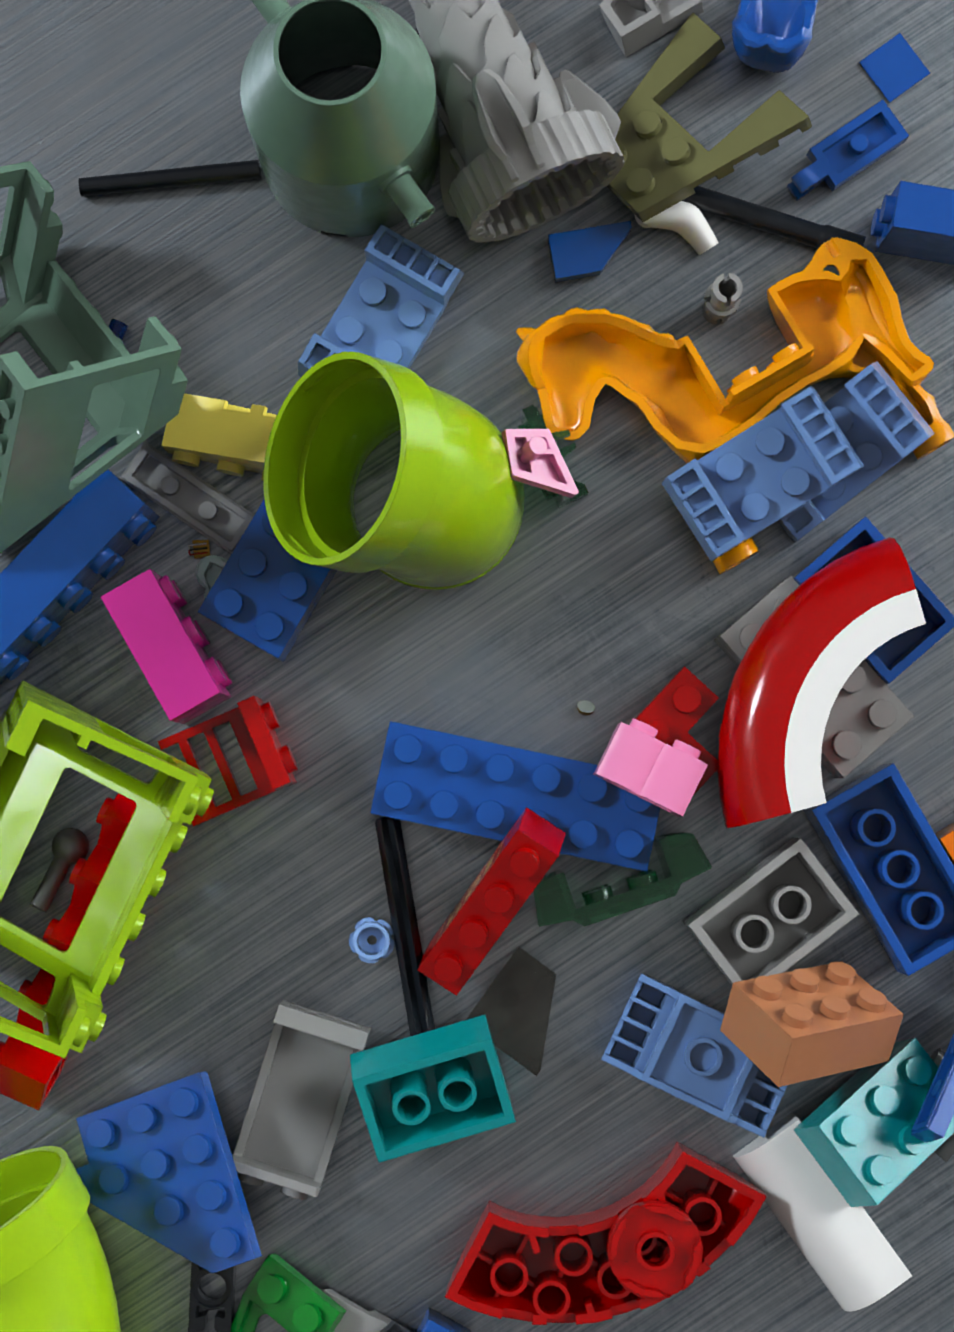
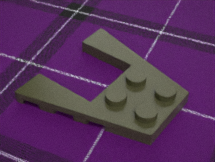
[607,13,812,222]

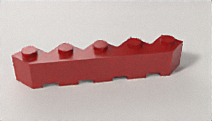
[0,793,136,1111]

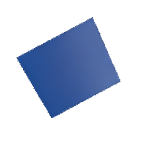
[859,33,930,103]

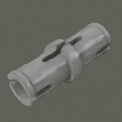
[702,273,743,325]

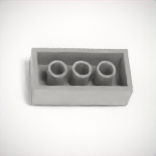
[714,575,915,779]

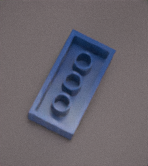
[803,763,954,976]

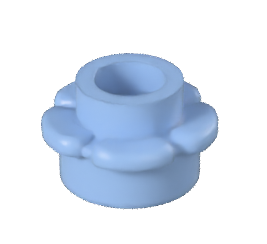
[349,917,395,963]

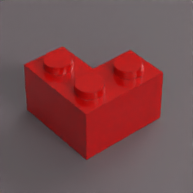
[629,666,719,796]

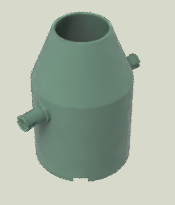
[240,0,440,237]

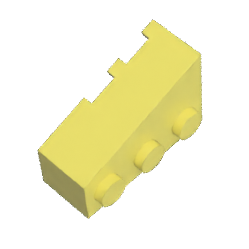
[161,393,277,481]

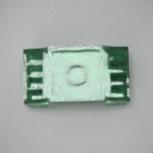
[532,832,712,927]

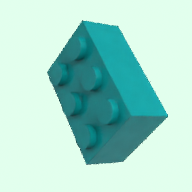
[350,1014,516,1163]
[793,1037,954,1207]

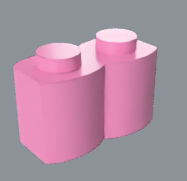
[593,718,708,817]

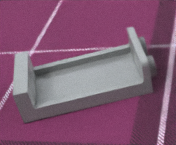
[233,1000,371,1200]

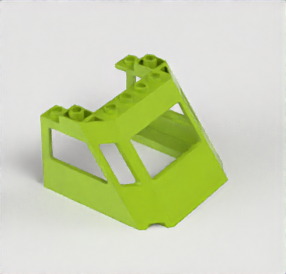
[0,680,214,1059]

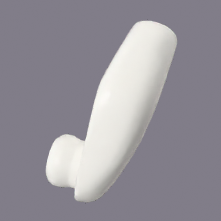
[635,201,719,255]

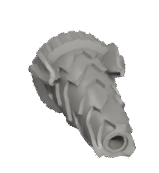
[408,0,625,243]

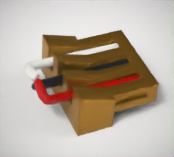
[188,540,211,559]

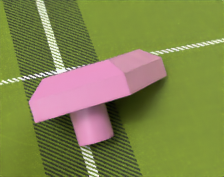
[501,429,579,498]

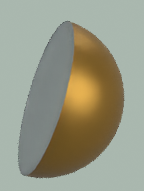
[577,700,595,716]

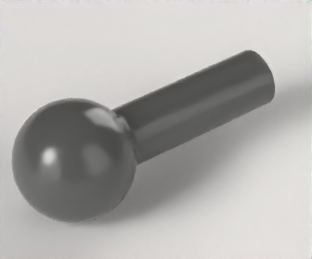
[30,828,89,913]

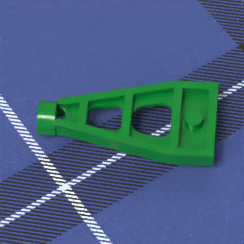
[231,1253,346,1332]

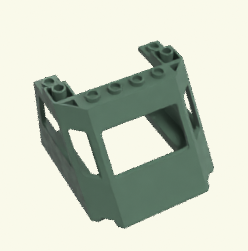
[0,161,188,553]

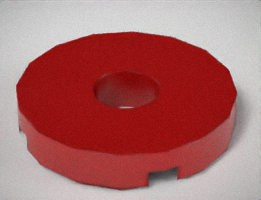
[606,1199,703,1300]

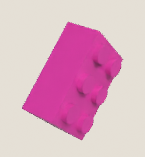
[101,569,232,724]

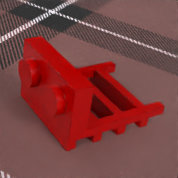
[157,696,298,826]

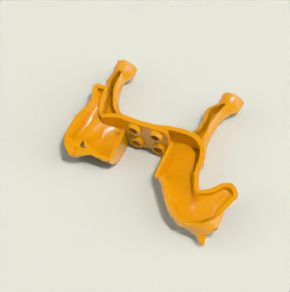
[516,237,954,575]

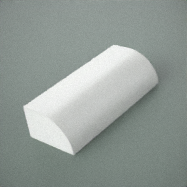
[733,1112,912,1312]

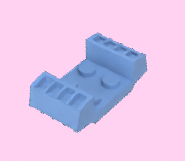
[298,224,464,377]
[777,361,935,543]
[662,386,864,562]
[601,973,788,1138]

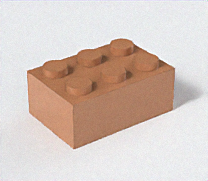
[720,961,904,1087]

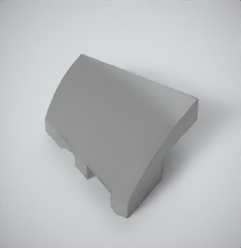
[599,0,704,58]

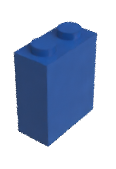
[871,181,954,265]

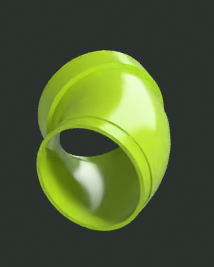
[263,352,525,590]
[0,1146,121,1332]

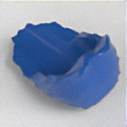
[732,0,818,73]

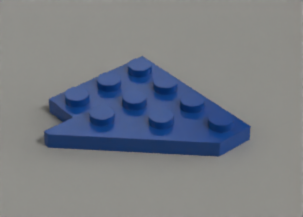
[76,1071,262,1274]

